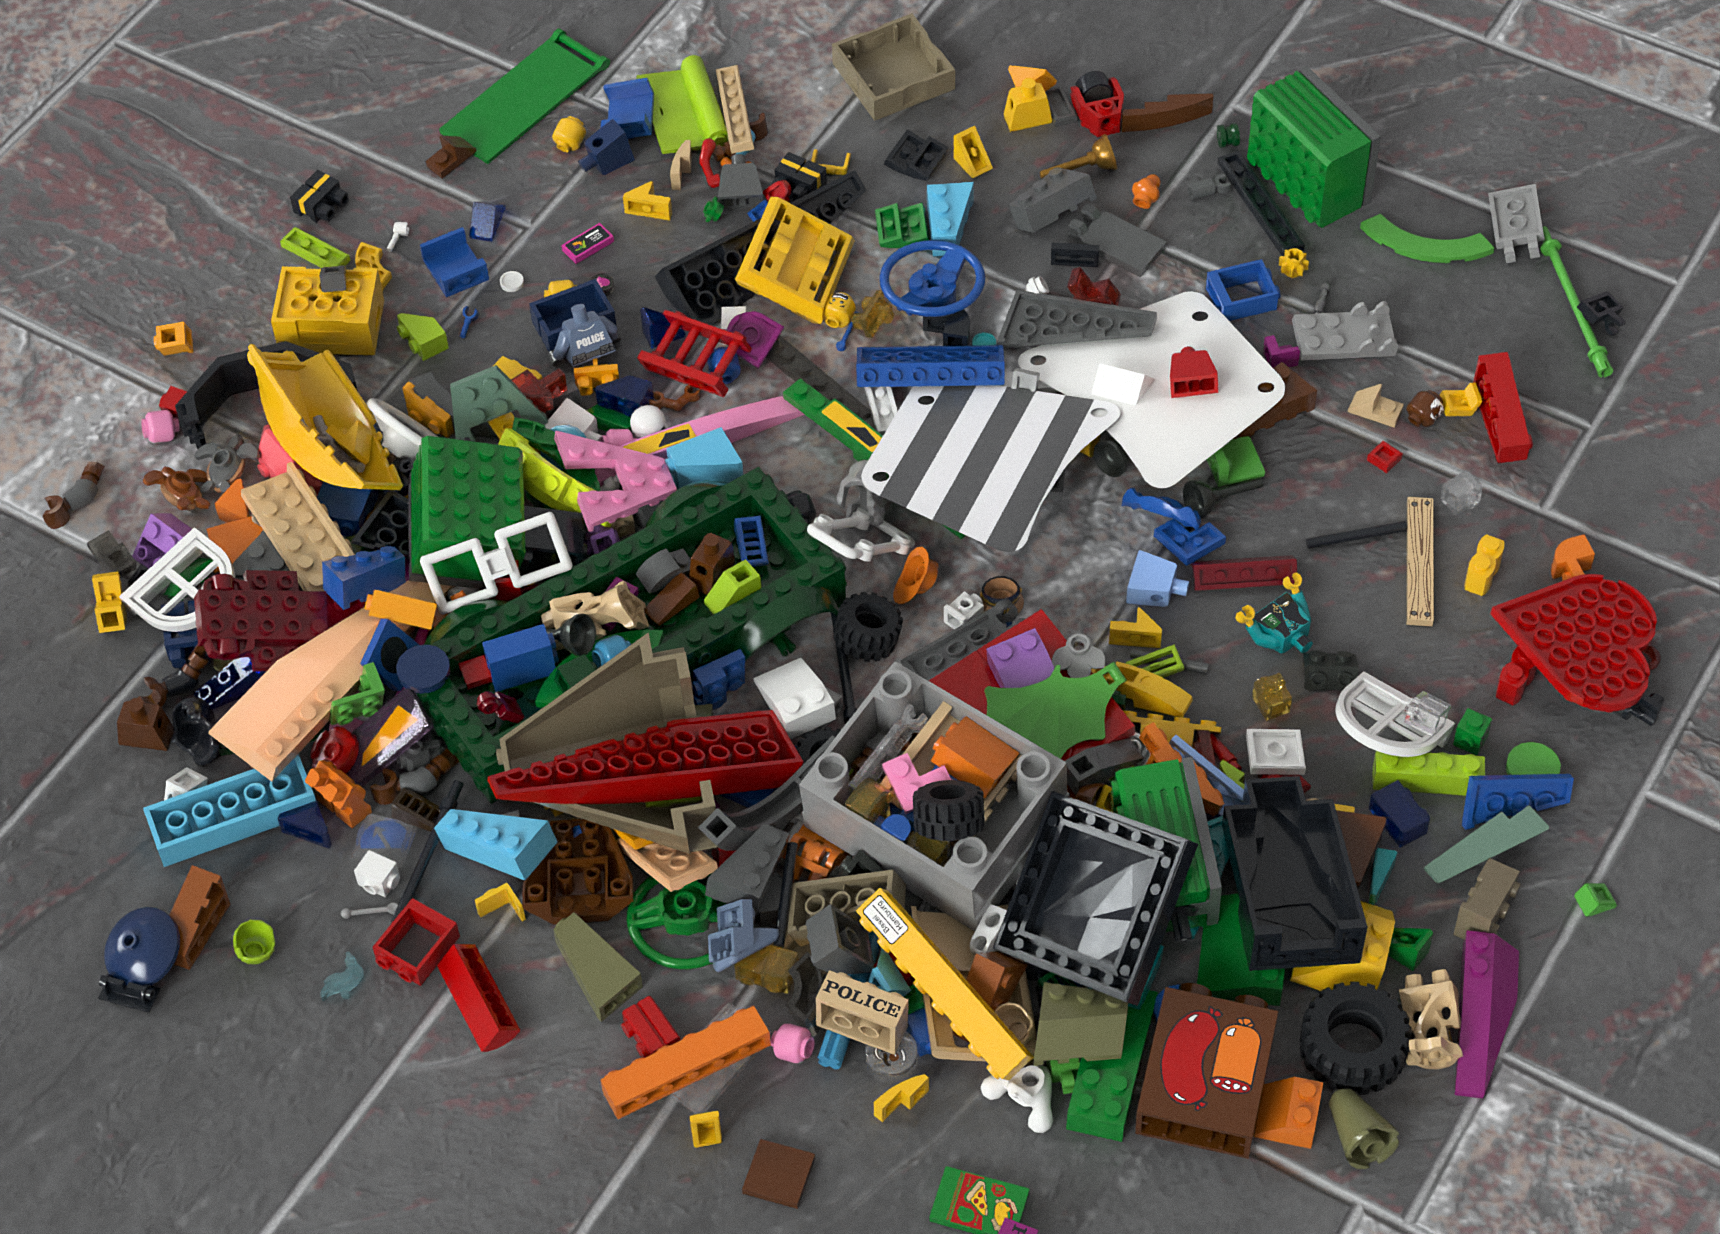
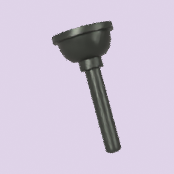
[1093,440,1130,478]
[1183,478,1264,519]
[515,613,596,656]

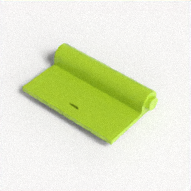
[636,55,729,154]

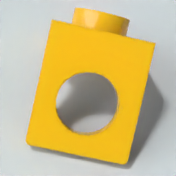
[475,883,526,922]

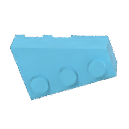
[927,182,974,257]

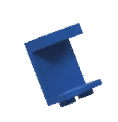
[601,78,654,139]
[420,227,489,297]

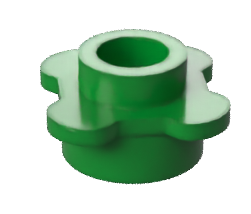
[703,197,724,222]

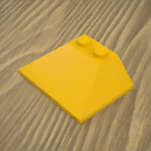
[1290,901,1395,991]

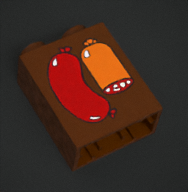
[1135,983,1278,1159]

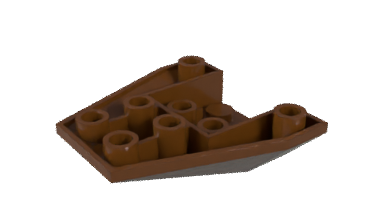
[522,819,633,925]

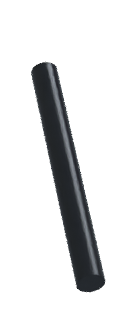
[1306,521,1407,549]
[773,842,798,948]

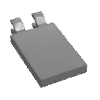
[1488,184,1545,263]

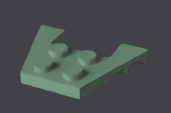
[450,365,548,442]

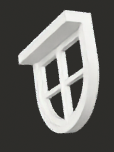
[119,527,235,632]
[1335,672,1455,757]

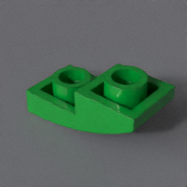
[163,558,213,601]

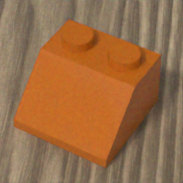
[1254,1077,1323,1149]

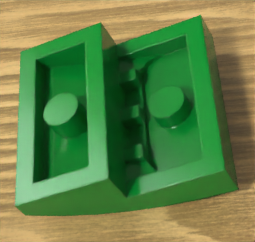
[875,203,929,248]

